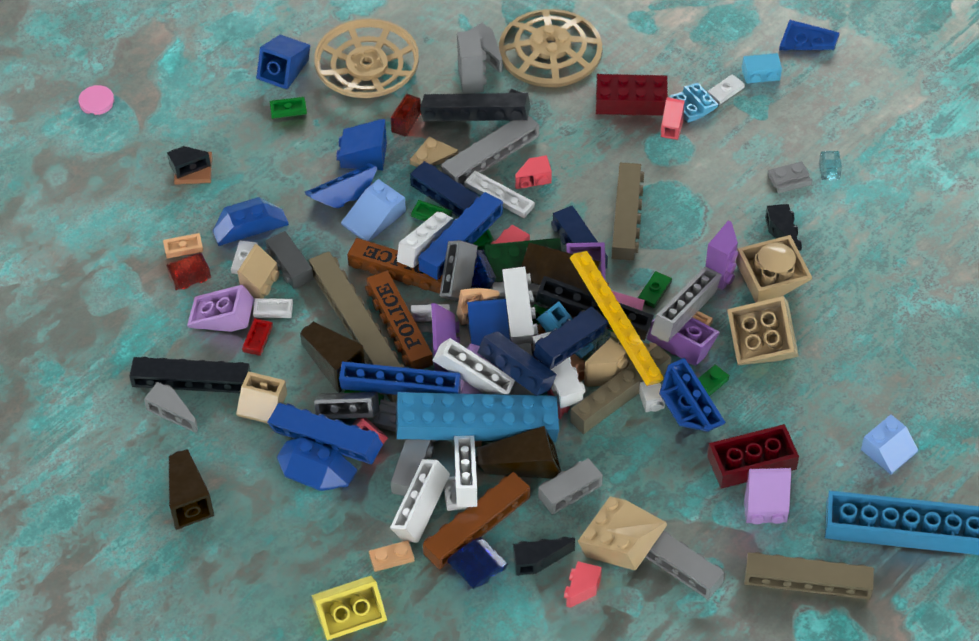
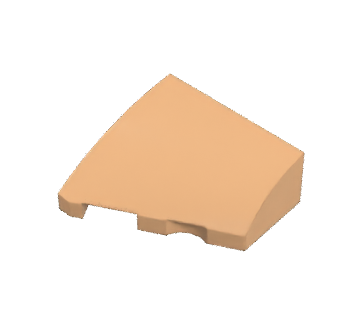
[456,288,500,325]

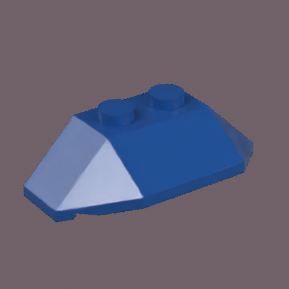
[305,163,377,208]
[213,197,289,246]
[659,358,726,432]
[277,437,357,491]

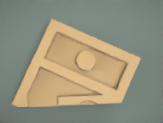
[410,137,458,167]

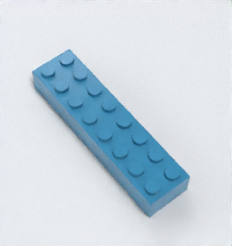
[396,392,559,442]
[825,491,979,555]

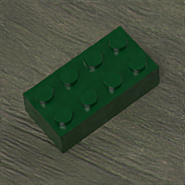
[484,238,562,285]

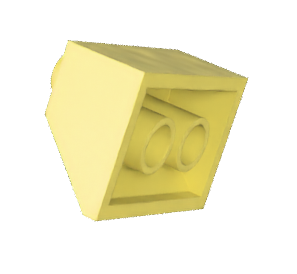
[311,576,387,640]

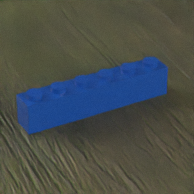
[418,192,503,280]
[339,361,461,395]
[267,403,383,465]

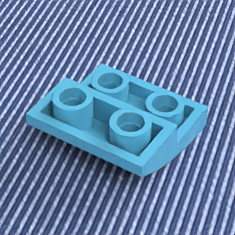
[668,83,719,123]

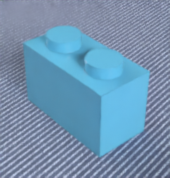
[742,53,782,84]

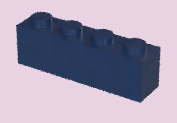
[410,161,479,217]
[551,205,608,269]
[533,307,608,369]
[477,331,557,396]

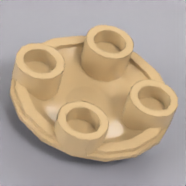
[758,243,796,275]

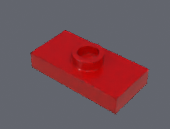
[242,318,273,356]

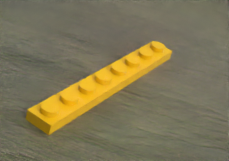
[570,251,664,386]

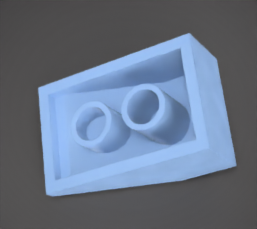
[341,179,406,242]

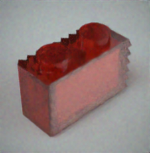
[390,94,421,137]
[166,252,211,290]

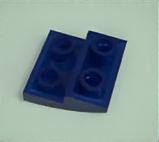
[471,249,496,289]
[447,537,508,589]

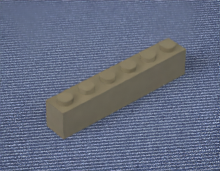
[612,162,645,261]
[570,345,671,434]
[744,552,874,600]

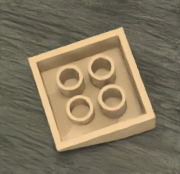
[736,235,812,303]
[727,296,799,365]
[578,496,667,571]

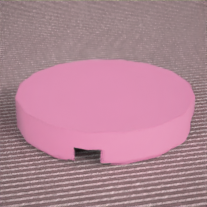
[79,85,114,115]

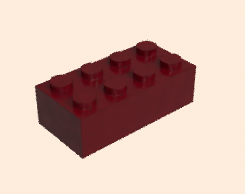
[596,74,668,116]
[707,424,799,489]

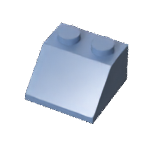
[861,415,918,475]

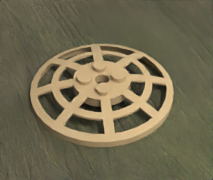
[499,9,602,87]
[314,18,419,98]

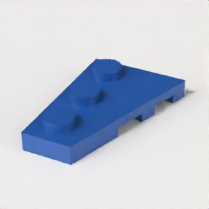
[779,20,840,50]

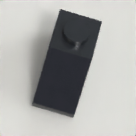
[167,146,211,179]

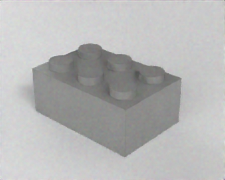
[457,30,486,94]

